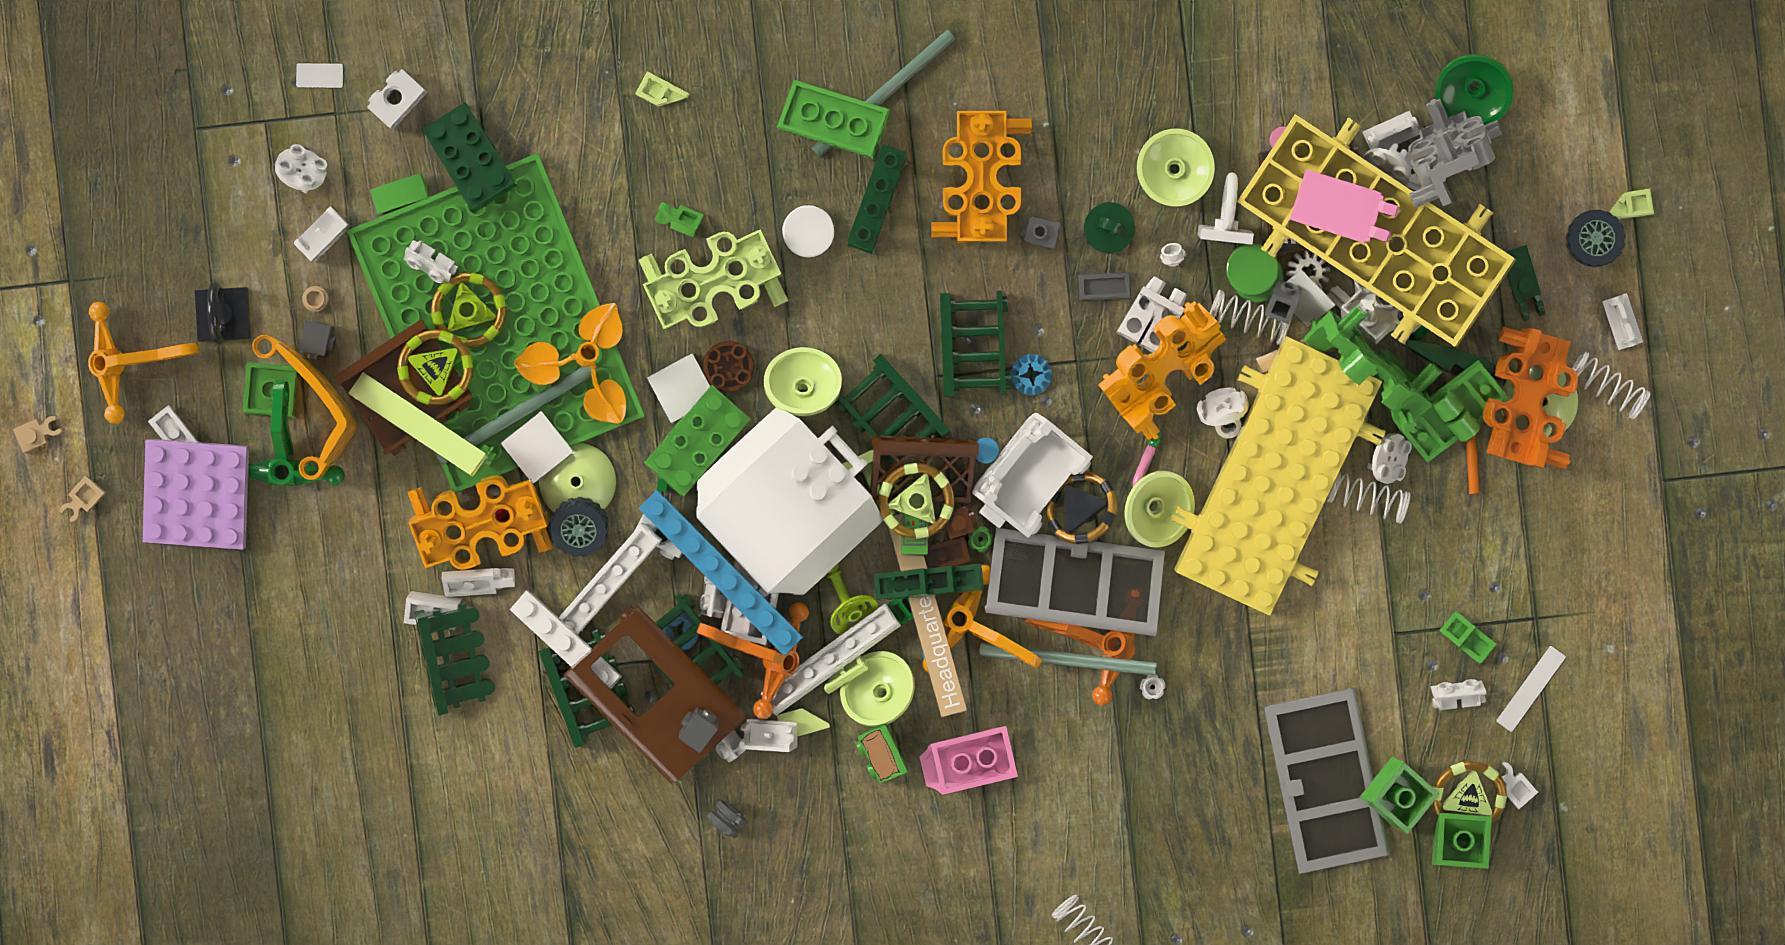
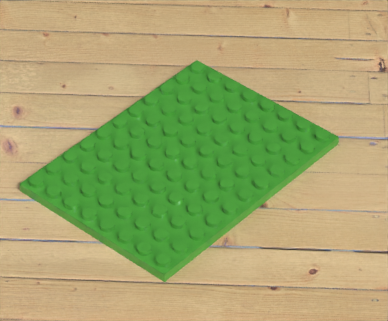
[347,153,645,493]

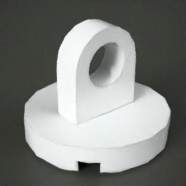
[1197,387,1249,438]

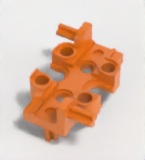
[1483,326,1578,469]

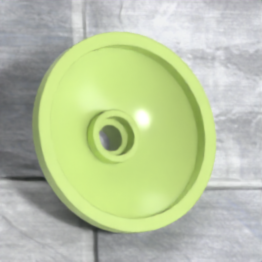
[1137,129,1215,207]
[764,347,842,416]
[1501,365,1578,436]
[539,443,616,512]
[1125,471,1195,547]
[840,651,915,727]

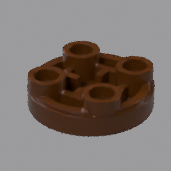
[703,341,755,392]

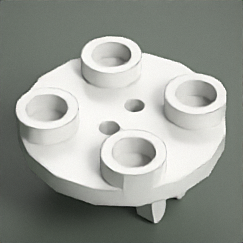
[275,144,327,194]
[1363,144,1411,186]
[1367,433,1412,484]

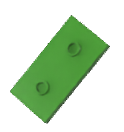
[777,80,891,160]

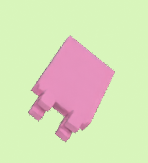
[1290,169,1400,244]

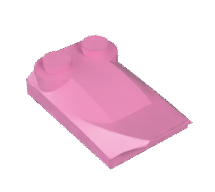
[919,726,1018,795]

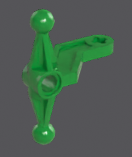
[248,381,345,486]

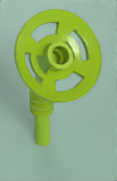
[827,565,879,635]

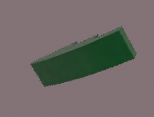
[1402,340,1506,382]
[874,564,984,601]

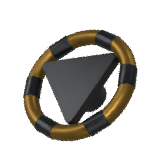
[1045,471,1117,544]

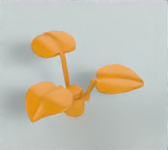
[514,303,626,424]

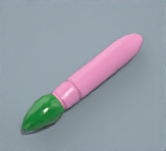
[1132,432,1161,487]

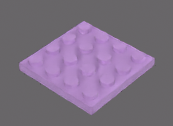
[143,439,249,550]

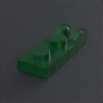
[1505,245,1545,321]

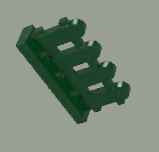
[414,603,495,716]

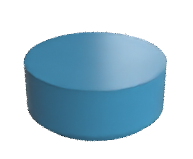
[975,438,999,463]

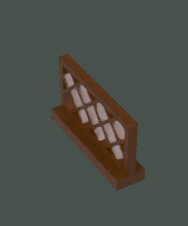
[870,436,979,503]

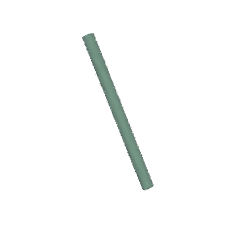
[812,29,956,158]
[436,367,598,465]
[980,643,1158,676]

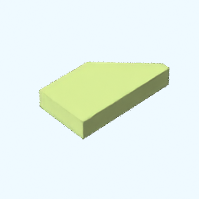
[635,71,690,107]
[1610,189,1654,220]
[824,655,869,694]
[777,708,830,736]

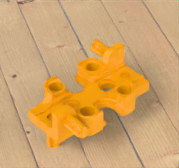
[931,111,1032,243]
[1099,301,1226,440]
[407,475,553,570]

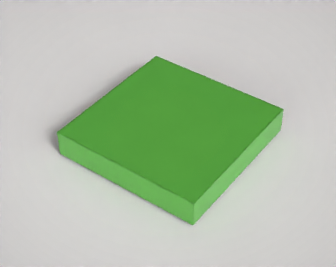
[242,362,299,418]

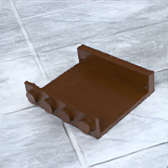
[334,320,474,456]

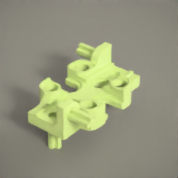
[638,229,788,330]

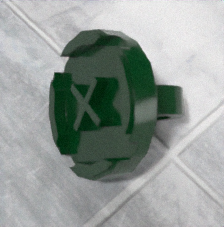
[1083,202,1135,254]

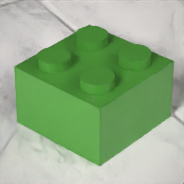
[1360,757,1439,834]

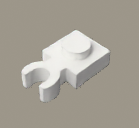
[1501,762,1538,809]

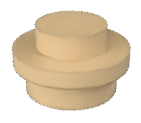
[302,286,329,312]

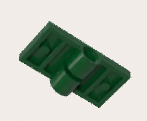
[422,102,517,213]

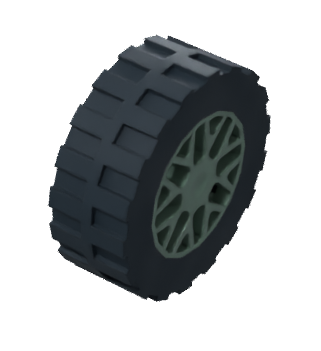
[1566,210,1626,267]
[550,497,609,557]

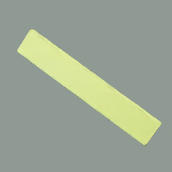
[348,372,488,477]

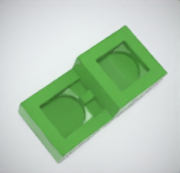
[370,173,430,215]
[1439,611,1497,665]

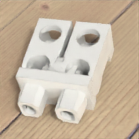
[1116,277,1187,353]

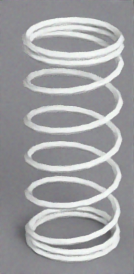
[1210,289,1292,345]
[1572,351,1651,419]
[1327,471,1411,524]
[1052,895,1113,945]

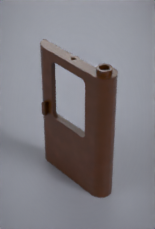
[563,605,746,784]

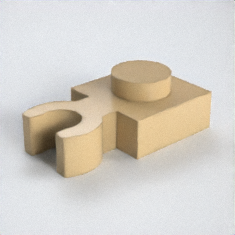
[13,416,63,453]
[59,476,106,522]

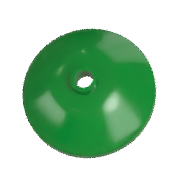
[1435,54,1514,125]

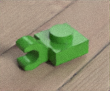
[655,202,704,238]

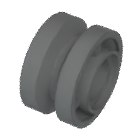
[707,800,748,838]

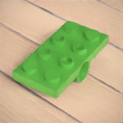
[1397,360,1510,463]
[644,385,750,497]

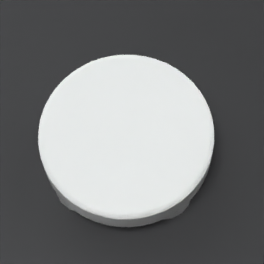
[783,205,834,258]

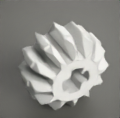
[1286,250,1330,289]

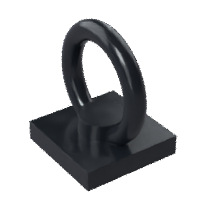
[195,282,251,344]

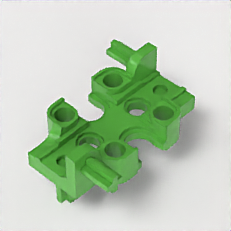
[1304,306,1442,434]

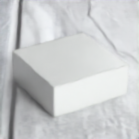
[979,504,1006,528]

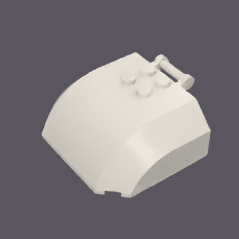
[696,408,883,595]

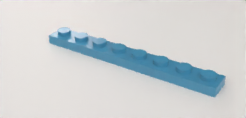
[638,490,803,656]

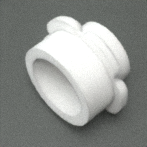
[1160,243,1186,266]
[1140,675,1165,699]

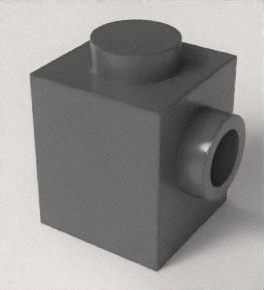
[1020,216,1061,250]
[1265,280,1302,324]
[299,320,336,360]
[679,707,719,753]

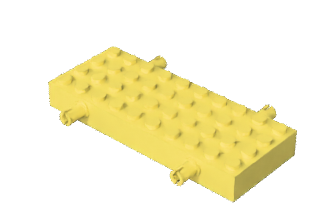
[1237,114,1516,347]
[1171,336,1386,616]

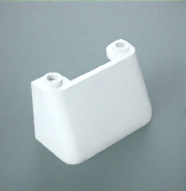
[972,413,1093,538]

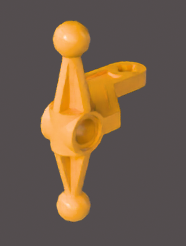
[88,302,199,424]
[923,564,1043,673]

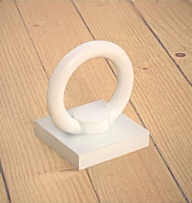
[1197,172,1254,244]

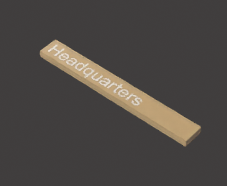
[888,514,967,718]

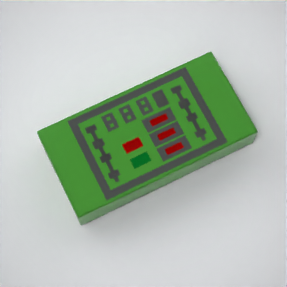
[901,512,928,555]

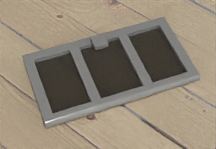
[985,528,1165,636]
[1263,687,1390,874]

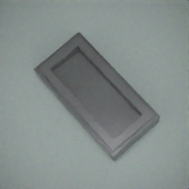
[1078,272,1131,301]

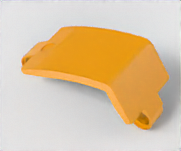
[252,335,358,480]

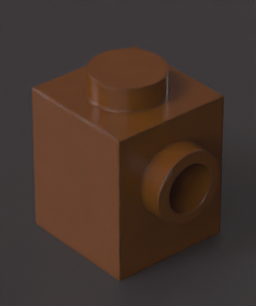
[945,506,978,540]

